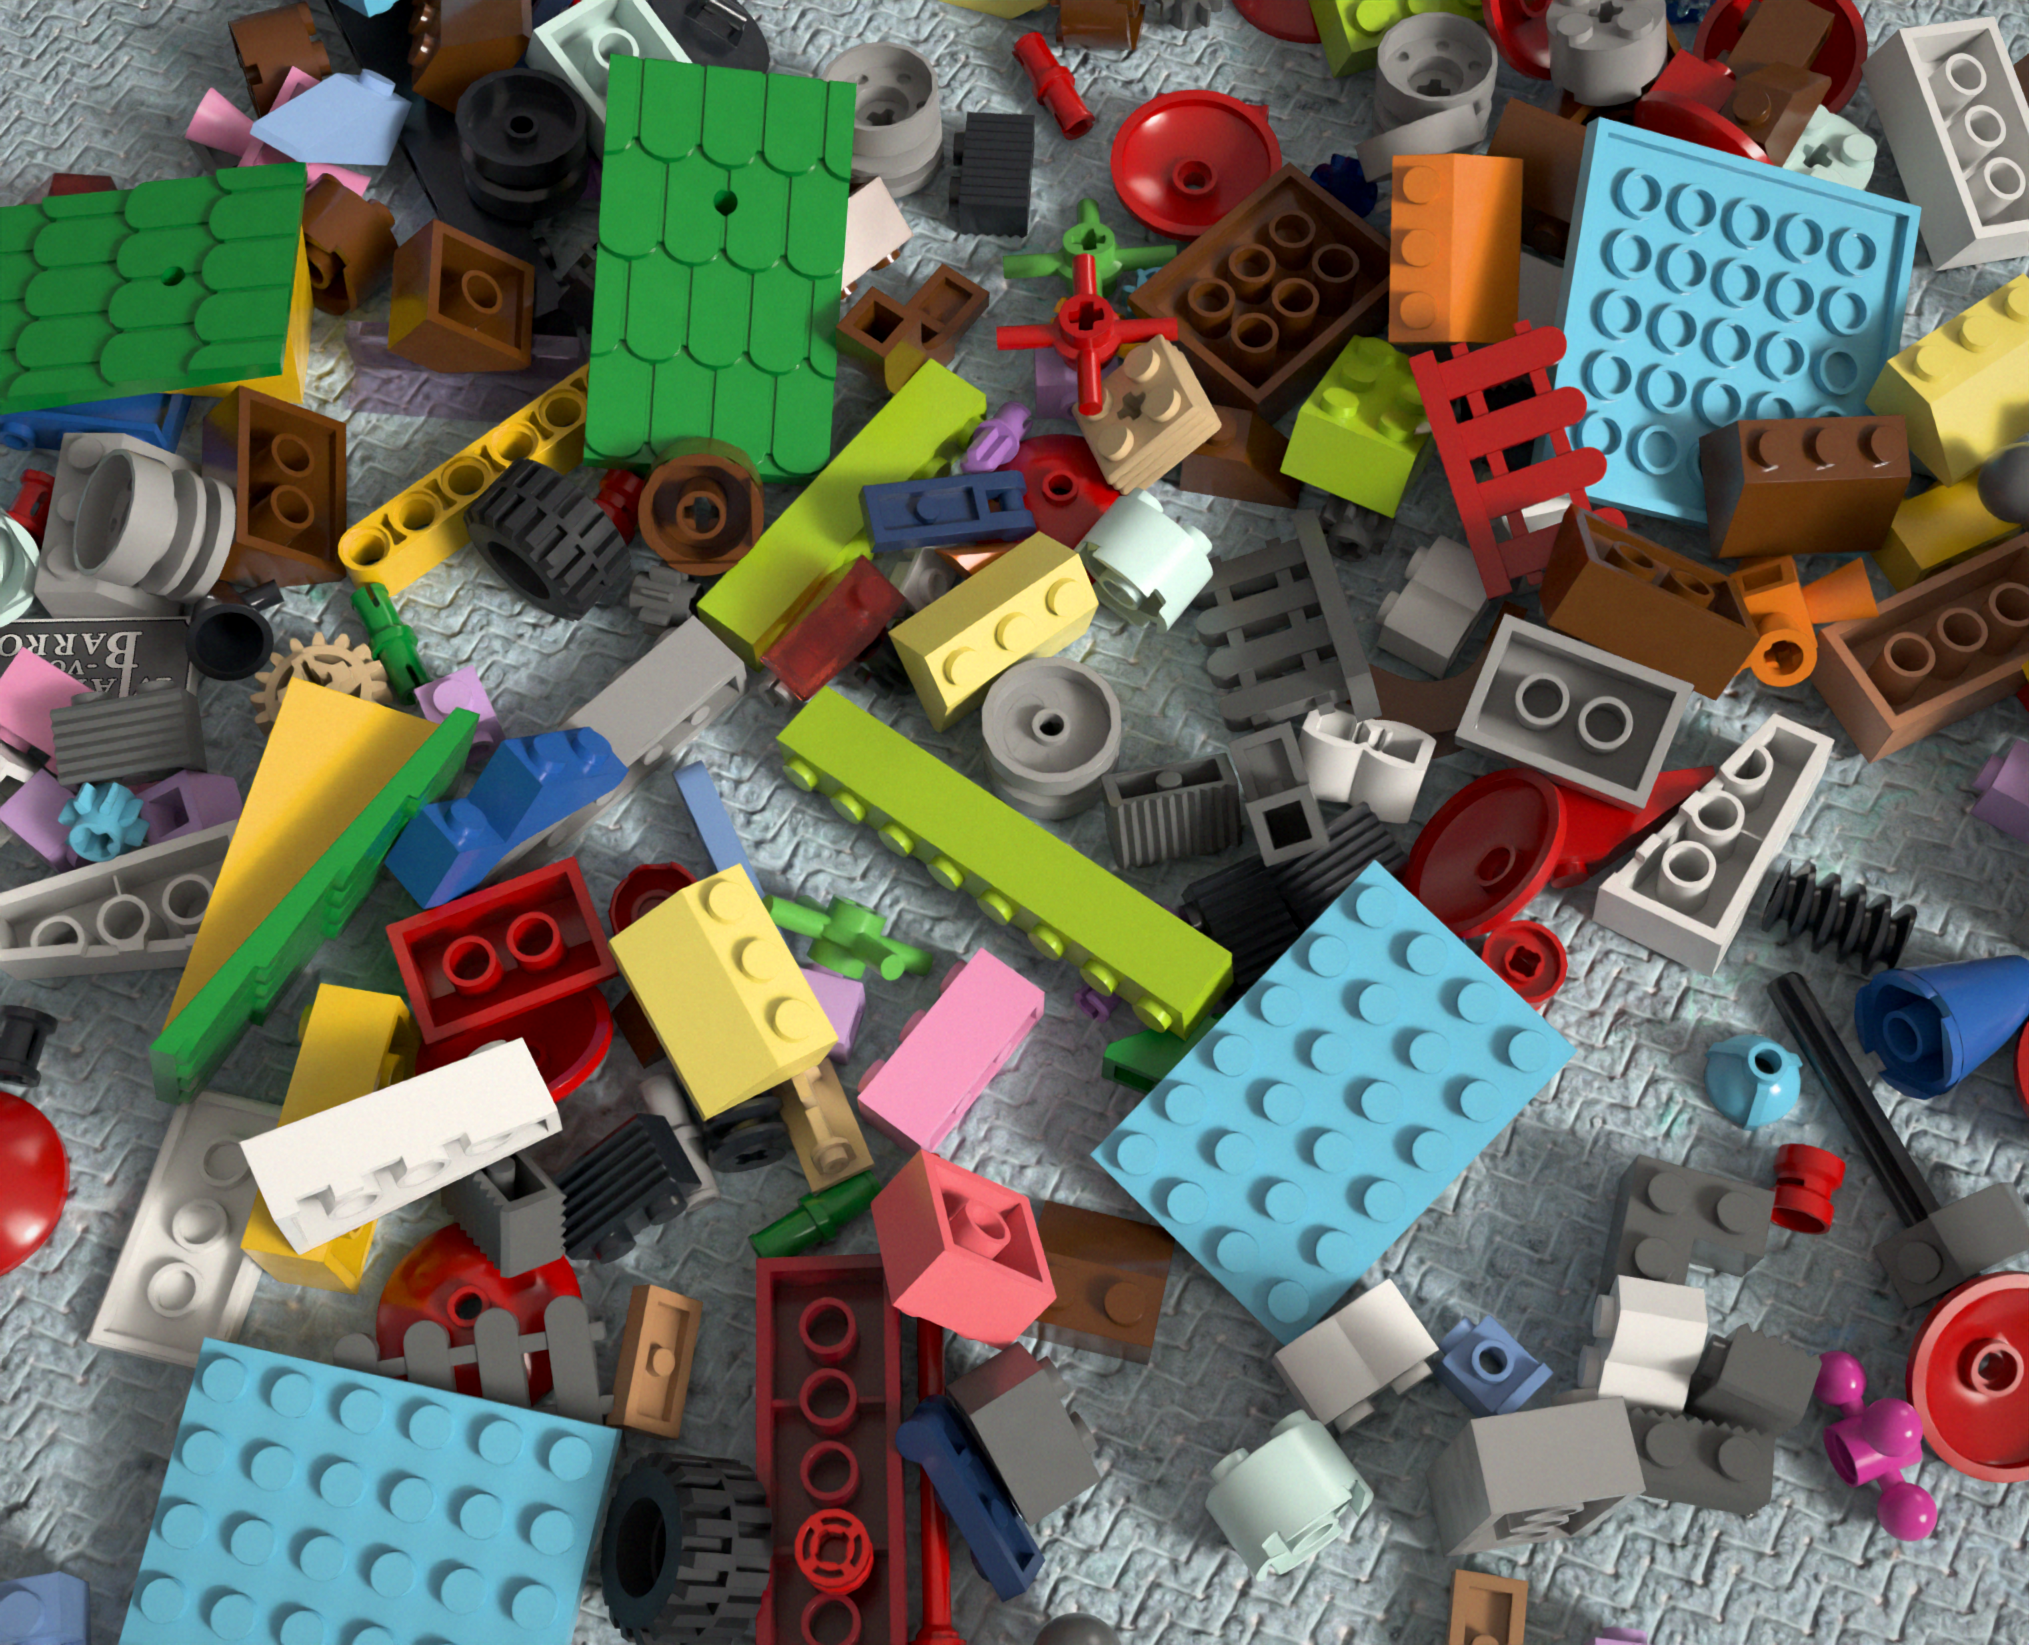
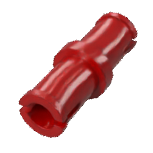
[1012,32,1095,140]

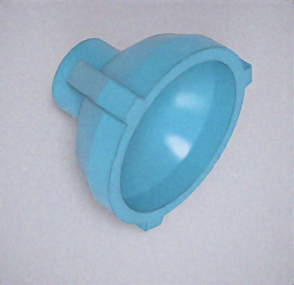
[1704,1034,1803,1132]

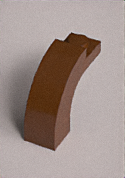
[835,263,990,395]
[1345,600,1528,759]

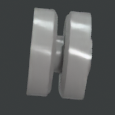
[982,657,1122,819]

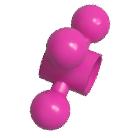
[1812,1350,1938,1542]

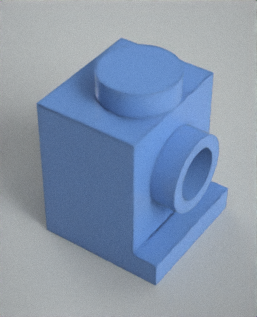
[1433,1314,1554,1418]
[0,1571,91,1645]

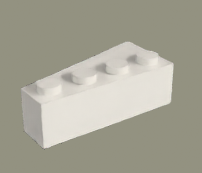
[1592,713,1835,978]
[0,819,239,980]
[239,1037,563,1255]

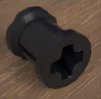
[0,1005,59,1088]

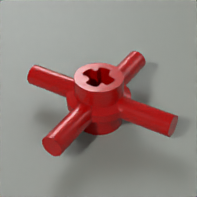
[996,253,1178,416]

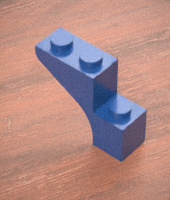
[384,726,629,909]

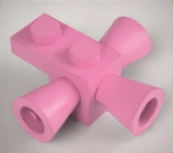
[185,66,372,197]

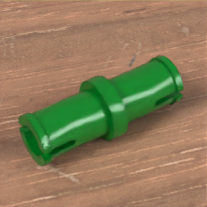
[349,583,434,706]
[748,1169,882,1258]

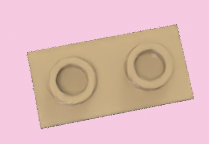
[771,1057,876,1195]

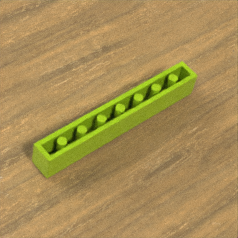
[776,685,1234,1041]

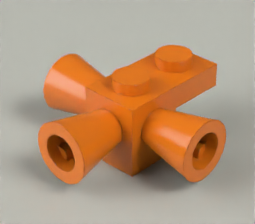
[1729,555,1880,687]

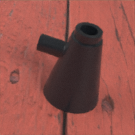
[185,579,285,681]

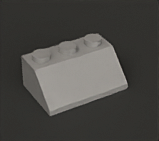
[34,433,202,619]

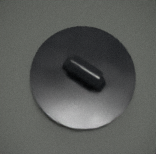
[646,0,770,74]

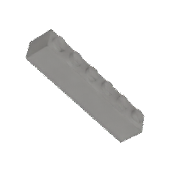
[440,615,750,906]

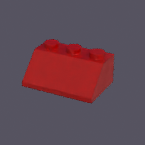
[385,856,620,1049]

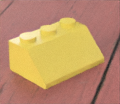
[1864,273,2029,488]
[888,531,1099,733]
[607,863,839,1121]

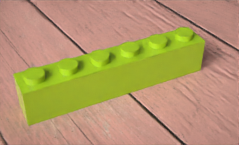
[696,358,987,674]

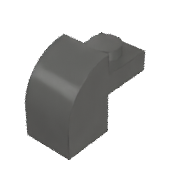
[1228,721,1330,867]
[1872,1182,2029,1309]

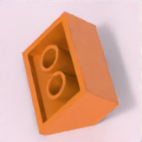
[1388,153,1524,346]

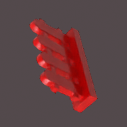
[1408,319,1627,601]

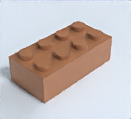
[1808,531,2029,764]

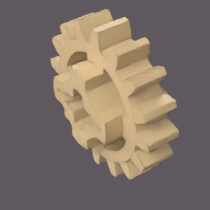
[250,632,393,740]

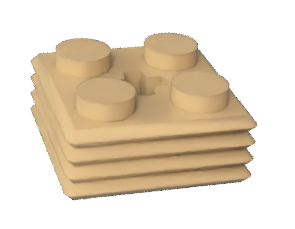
[1072,334,1222,496]

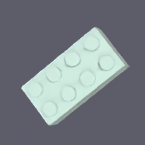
[524,0,692,164]

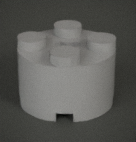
[1546,0,1668,106]

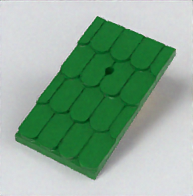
[583,53,857,486]
[0,162,314,415]
[148,677,480,1106]

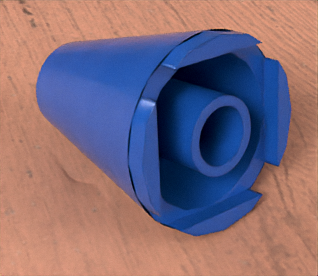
[1854,955,2029,1100]

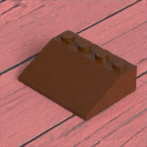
[1127,162,1391,426]

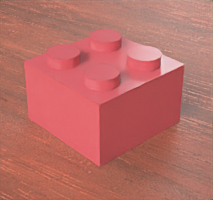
[870,1149,1057,1351]

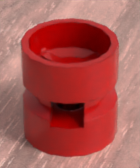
[1475,920,1568,1012]

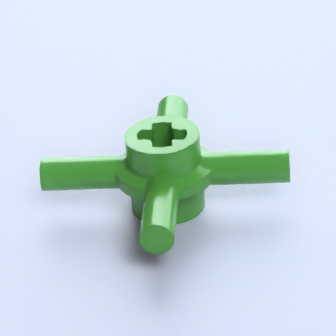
[1003,198,1177,299]
[761,894,933,980]

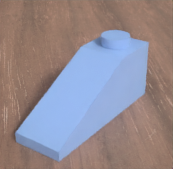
[249,69,412,166]

